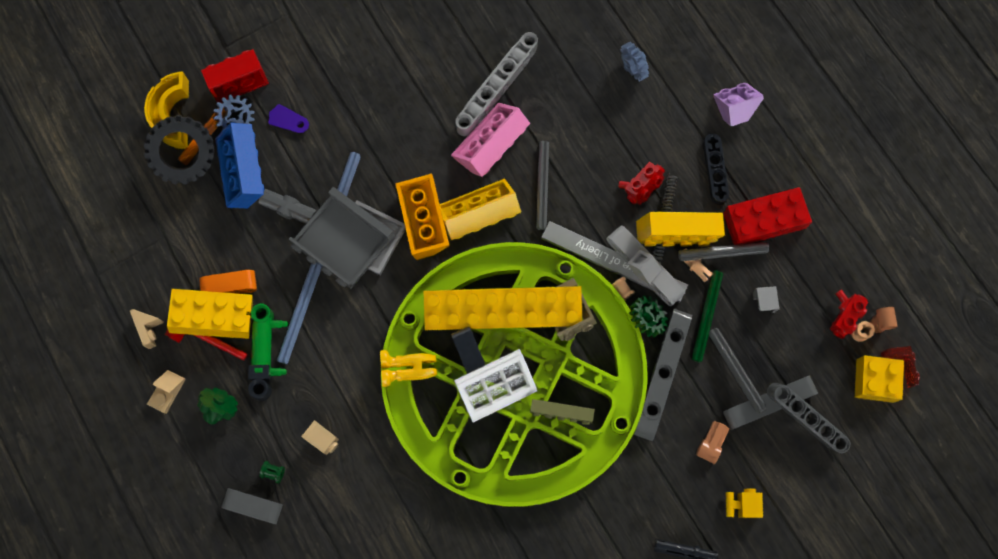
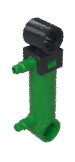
[248,303,288,401]

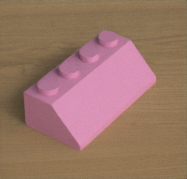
[451,103,530,177]

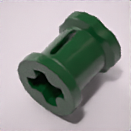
[259,461,285,484]

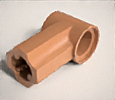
[869,307,898,333]
[696,421,730,464]

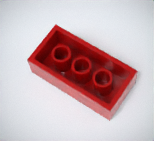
[723,187,812,245]

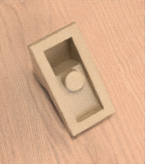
[130,309,164,349]
[147,370,186,414]

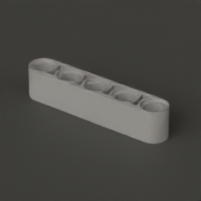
[606,225,685,306]

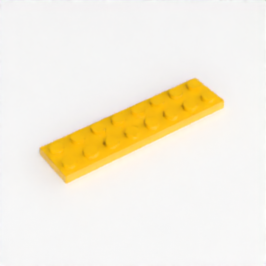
[423,286,582,330]

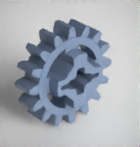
[620,42,649,81]
[213,95,255,132]

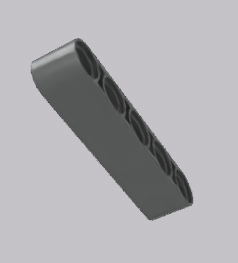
[723,375,818,430]
[767,383,851,453]

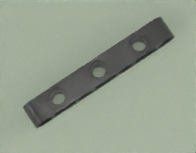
[633,309,692,441]

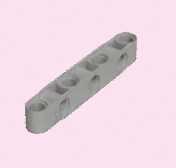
[456,32,538,136]

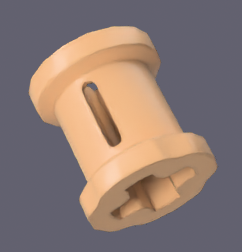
[612,277,635,301]
[851,321,875,342]

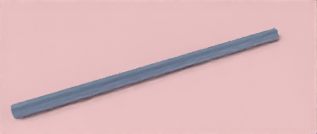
[277,152,360,364]

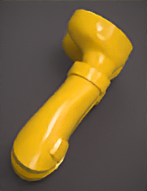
[380,350,437,387]

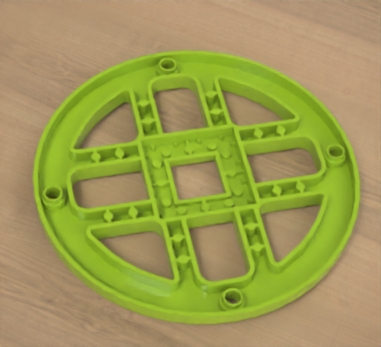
[381,242,647,507]

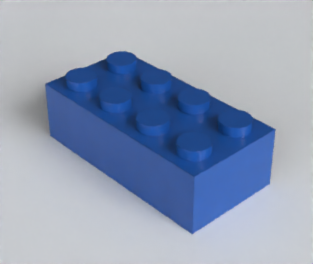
[215,123,264,208]

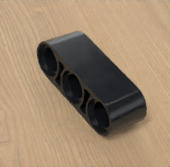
[451,327,491,387]

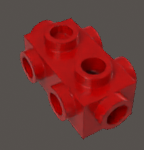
[619,162,665,205]
[830,289,868,339]

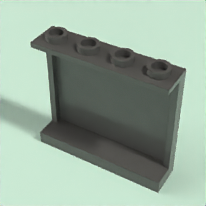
[289,187,395,289]

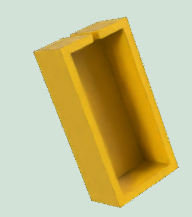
[636,212,725,247]
[167,289,253,339]

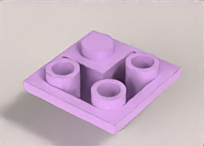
[714,83,764,126]

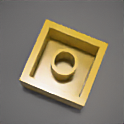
[855,355,904,403]

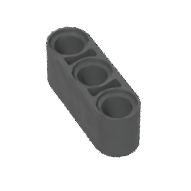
[221,488,283,524]

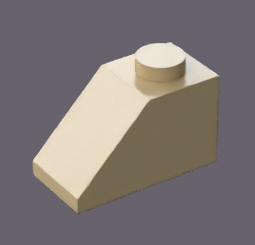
[301,420,339,455]

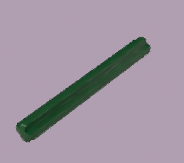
[691,271,723,362]

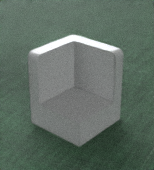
[627,250,662,284]
[752,286,779,313]

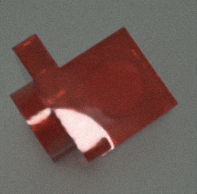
[881,346,920,388]

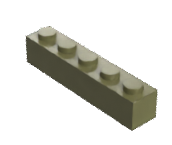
[530,399,595,425]

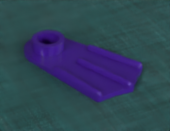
[268,104,309,133]

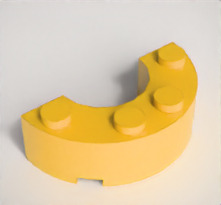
[144,71,189,149]

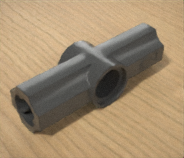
[258,189,317,224]

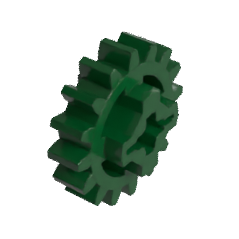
[629,296,669,337]

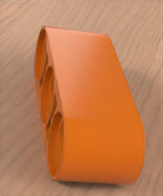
[199,270,257,294]

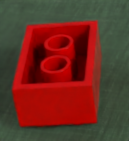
[201,49,269,103]

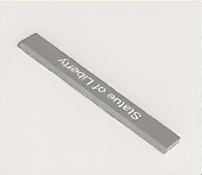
[541,221,688,303]

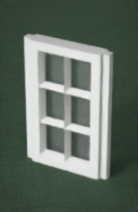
[454,349,537,422]

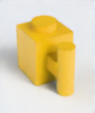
[726,489,763,518]

